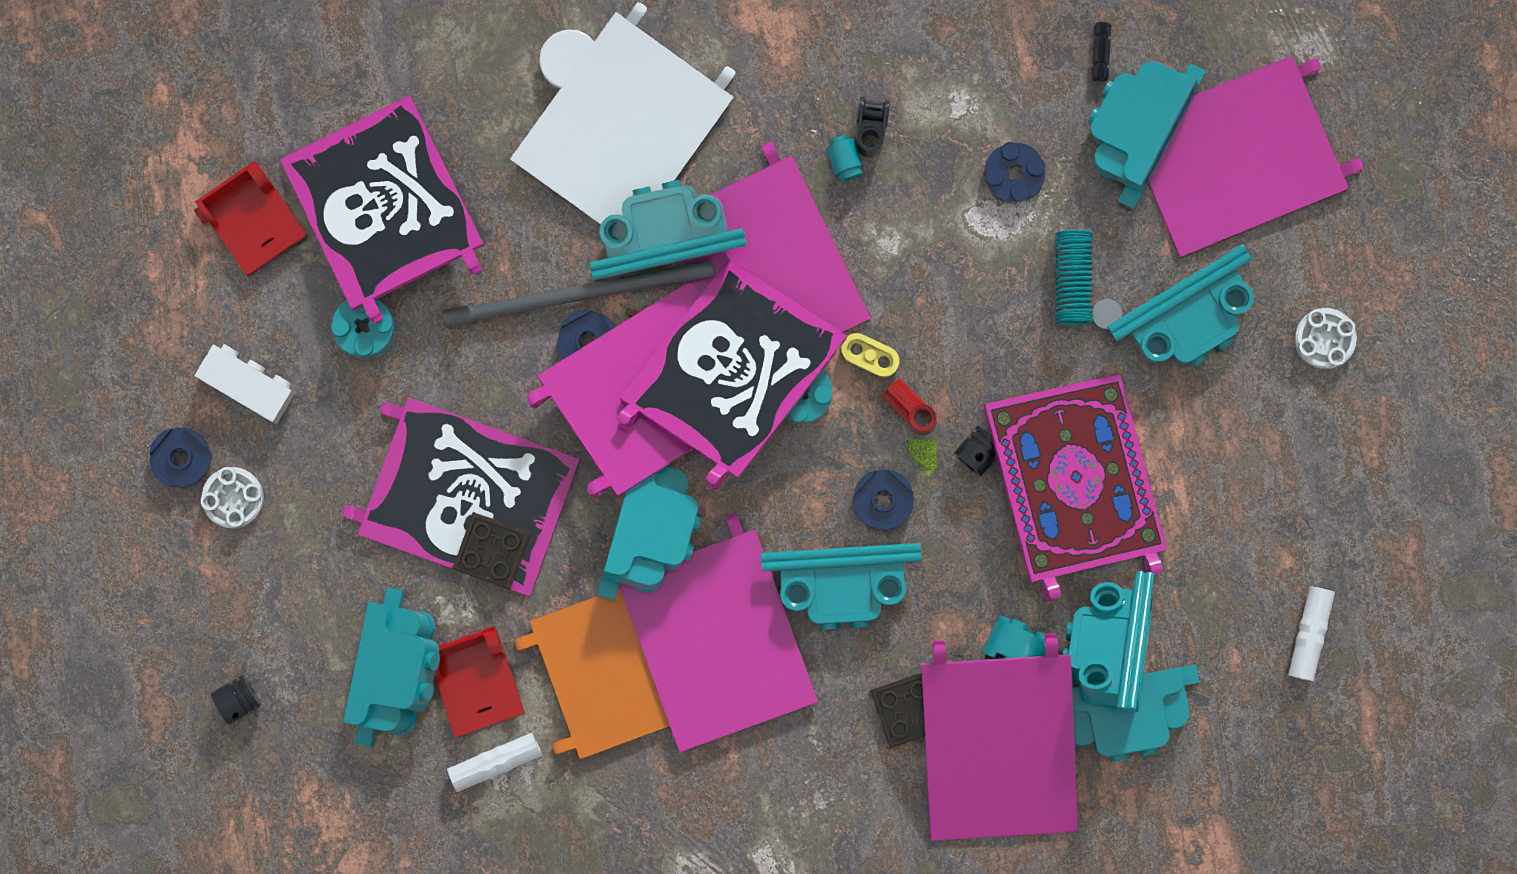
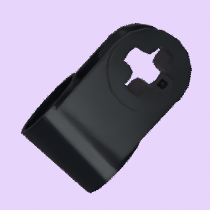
[856,96,890,158]

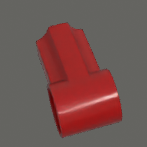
[881,378,937,435]

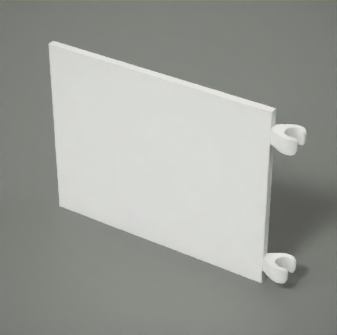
[510,2,735,224]

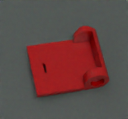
[194,160,308,277]
[434,626,525,738]

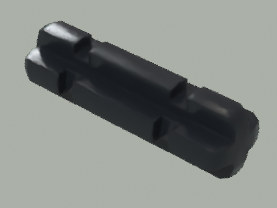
[1092,22,1111,82]

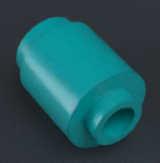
[826,135,864,182]

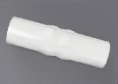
[1288,586,1335,682]
[447,732,542,792]

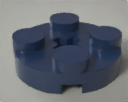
[984,142,1045,204]
[557,310,615,359]
[149,427,212,489]
[853,470,914,531]

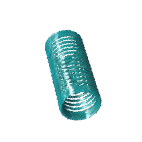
[1054,230,1094,325]

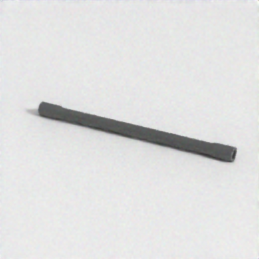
[443,259,715,328]

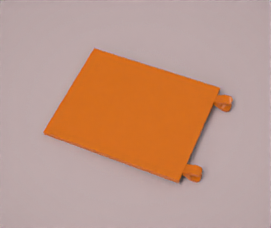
[514,588,670,759]

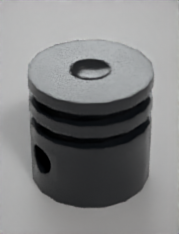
[953,425,997,477]
[211,675,261,725]

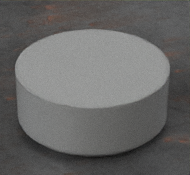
[1092,299,1123,330]

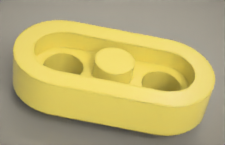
[841,333,899,378]

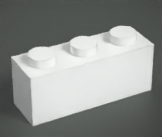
[194,344,295,425]

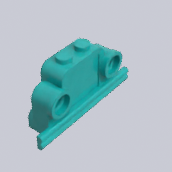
[1088,61,1206,210]
[590,180,748,280]
[1107,244,1254,367]
[597,466,702,601]
[761,543,922,630]
[1063,571,1154,712]
[343,587,440,747]
[1072,665,1200,762]

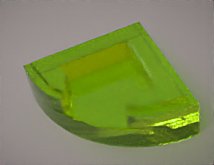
[906,439,938,470]

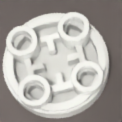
[539,30,594,90]
[1294,308,1357,369]
[201,467,264,529]

